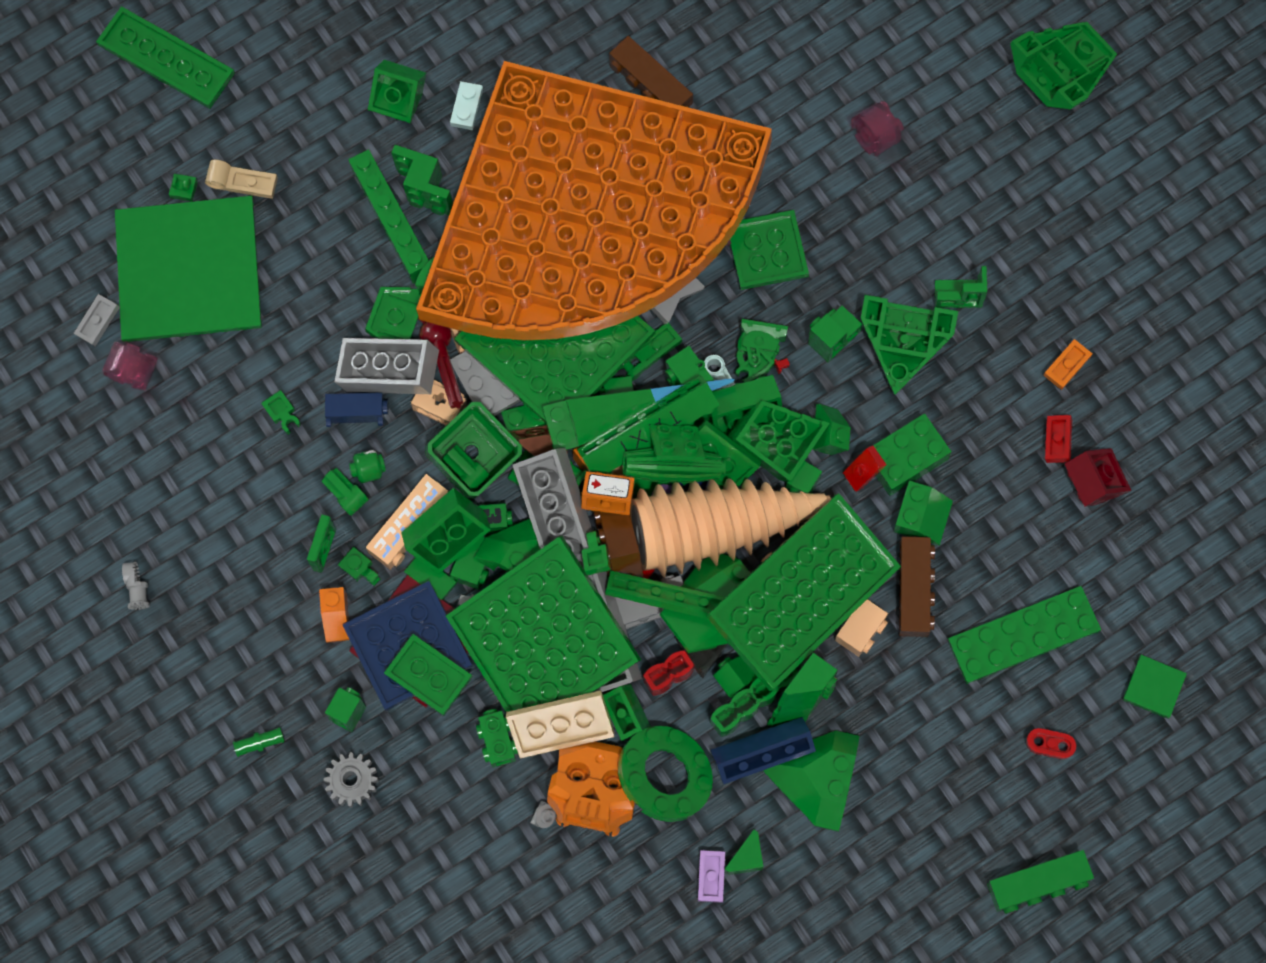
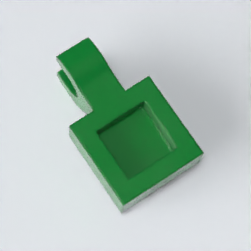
[582,531,611,576]
[338,547,381,586]

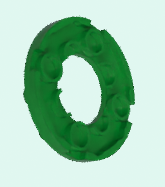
[618,726,713,822]

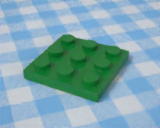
[729,210,809,290]

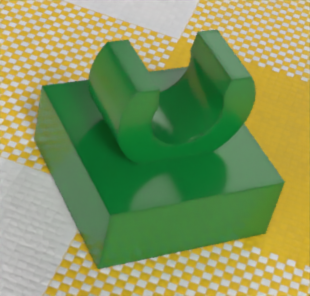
[169,174,198,202]

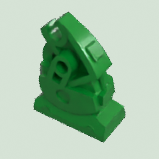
[735,319,788,383]

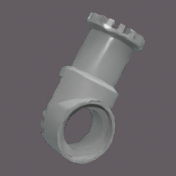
[122,562,149,610]

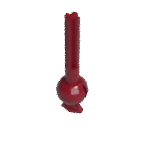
[418,319,464,409]

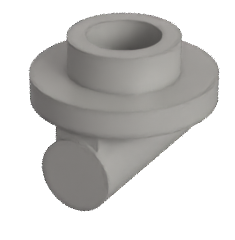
[530,801,556,828]

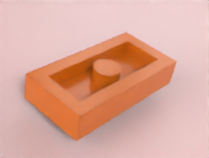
[1043,339,1093,390]

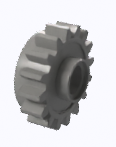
[324,752,379,808]

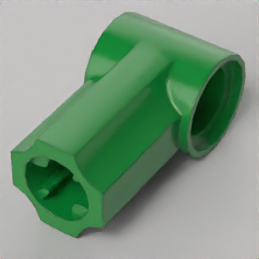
[442,444,490,492]
[322,468,369,516]

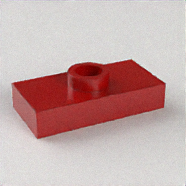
[1045,415,1072,463]
[843,446,886,492]

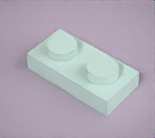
[450,81,483,130]

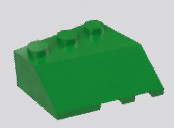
[728,400,830,482]
[767,653,838,728]

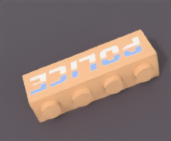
[366,474,449,570]

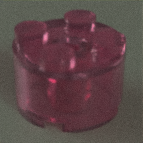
[851,101,904,156]
[102,342,158,390]

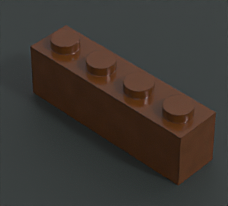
[609,36,693,108]
[899,537,935,637]

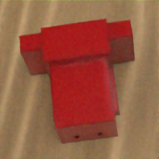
[774,358,790,374]

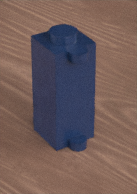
[325,393,389,427]

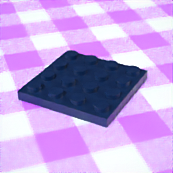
[343,581,473,711]

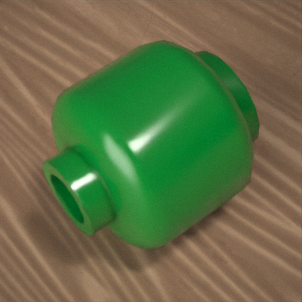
[349,450,385,483]

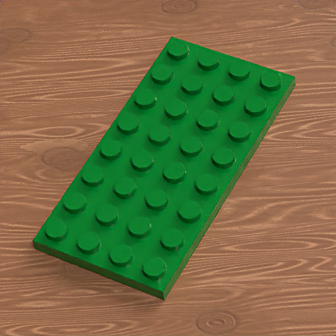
[706,493,901,691]

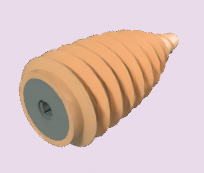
[630,478,831,578]

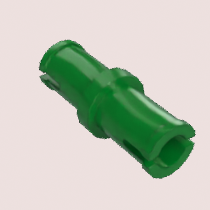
[233,727,284,757]

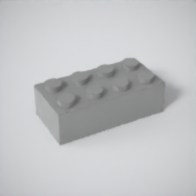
[334,338,439,395]

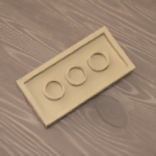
[506,691,615,758]

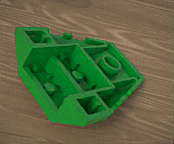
[1010,22,1117,109]
[659,554,751,653]

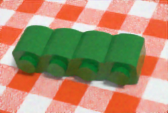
[710,668,798,737]

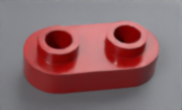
[1026,728,1076,759]

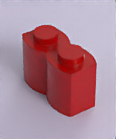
[643,651,694,696]

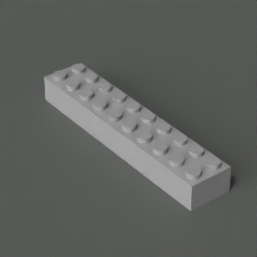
[513,448,642,692]

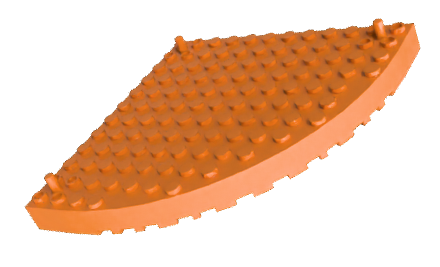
[416,61,772,340]

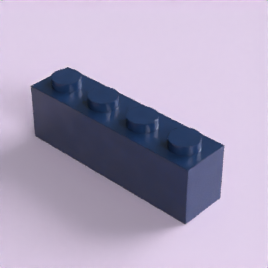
[710,717,816,785]

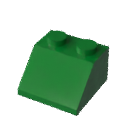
[368,60,426,123]
[894,481,953,546]

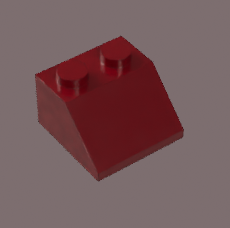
[1065,448,1132,507]

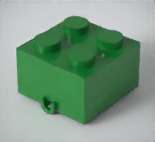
[665,346,717,390]

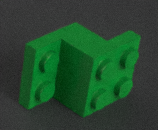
[391,145,453,216]

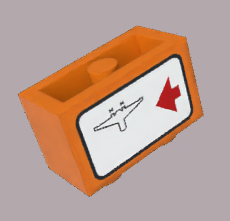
[581,471,634,516]

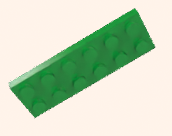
[96,6,235,109]
[947,586,1101,684]

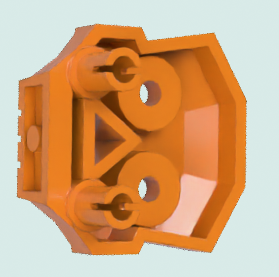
[547,741,636,837]

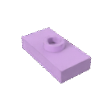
[698,850,725,903]

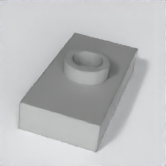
[74,294,120,347]

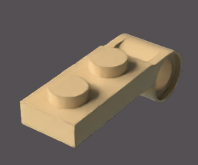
[205,160,278,199]

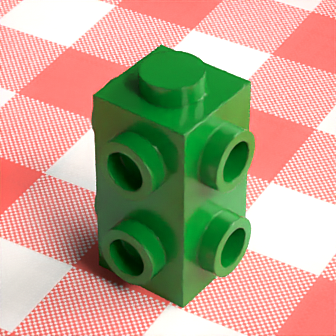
[476,709,518,768]

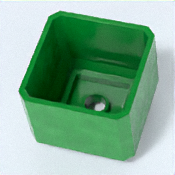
[425,402,522,498]

